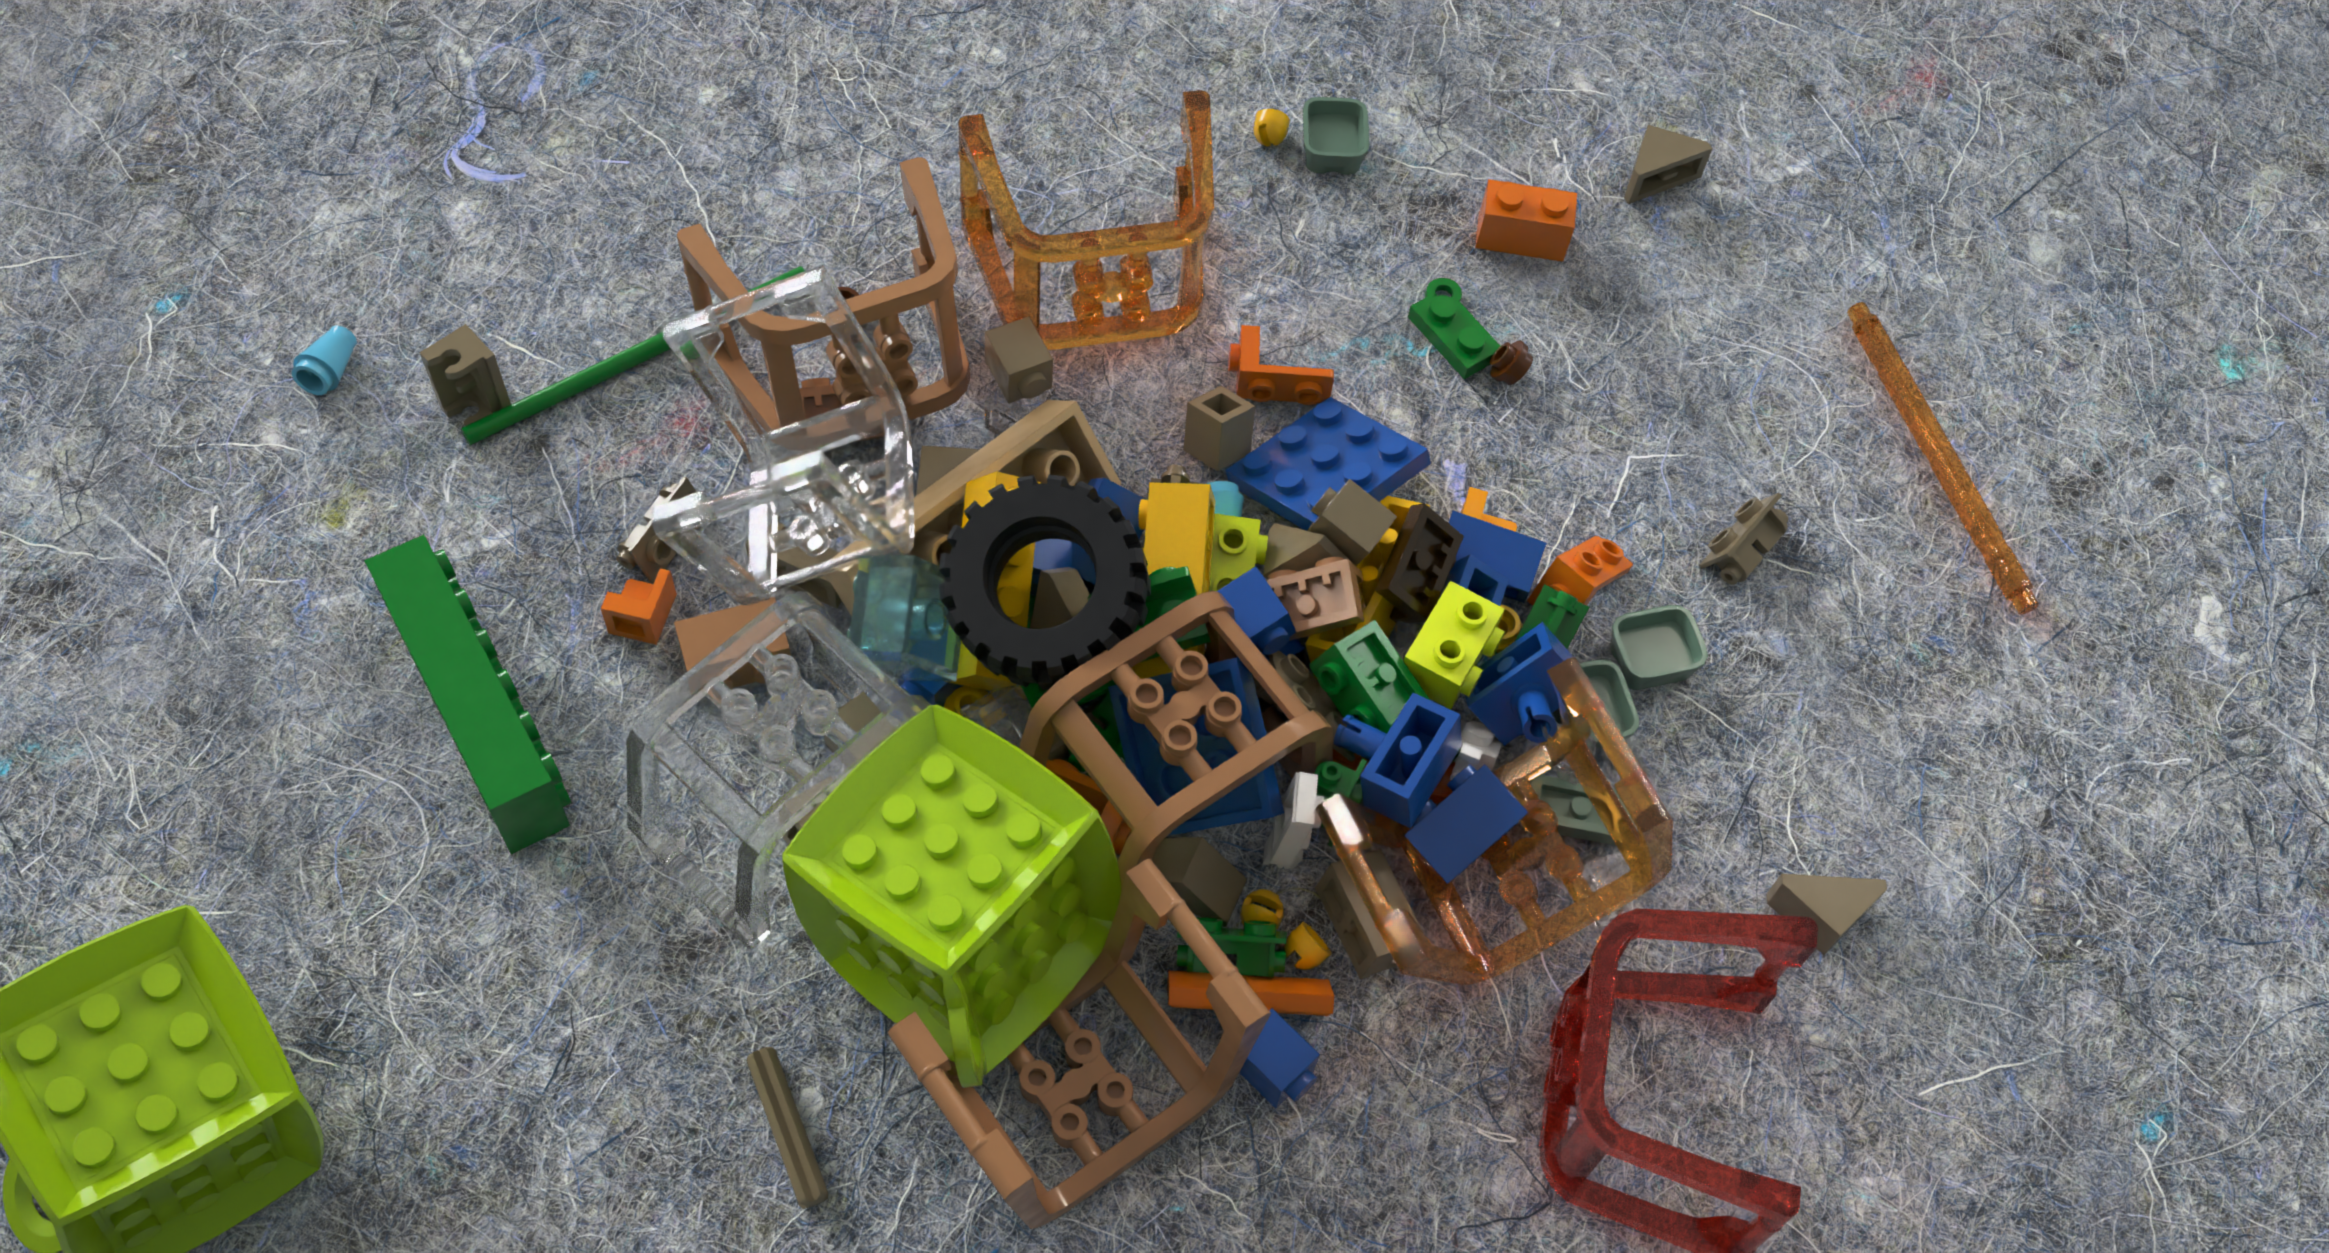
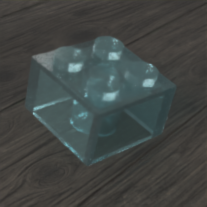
[846,555,961,682]

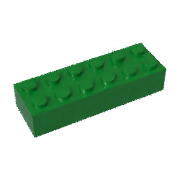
[364,534,572,855]

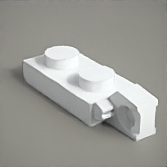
[1263,772,1325,869]

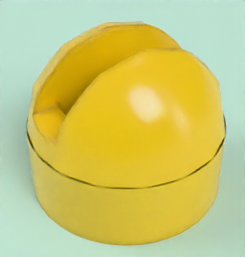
[1253,109,1290,147]
[1240,889,1284,930]
[1284,922,1332,970]

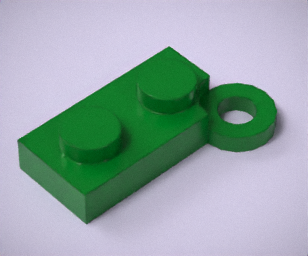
[1408,278,1500,379]

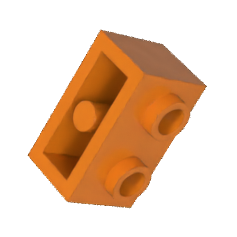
[1475,179,1577,262]

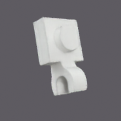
[1450,720,1502,780]

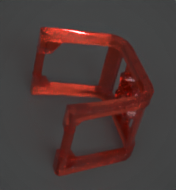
[1539,908,1818,1253]

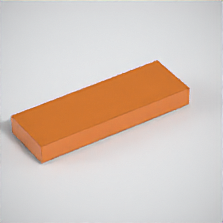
[1167,970,1334,1016]

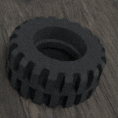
[939,475,1151,690]

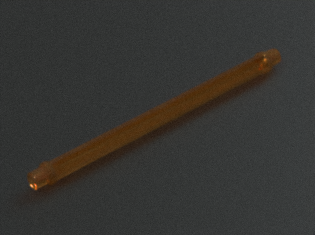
[1847,302,2039,614]

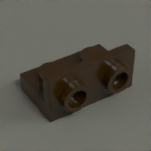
[1375,503,1464,624]

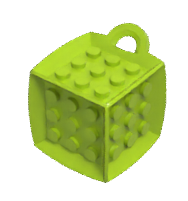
[782,705,1121,1088]
[0,904,324,1253]

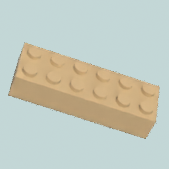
[820,400,1122,655]

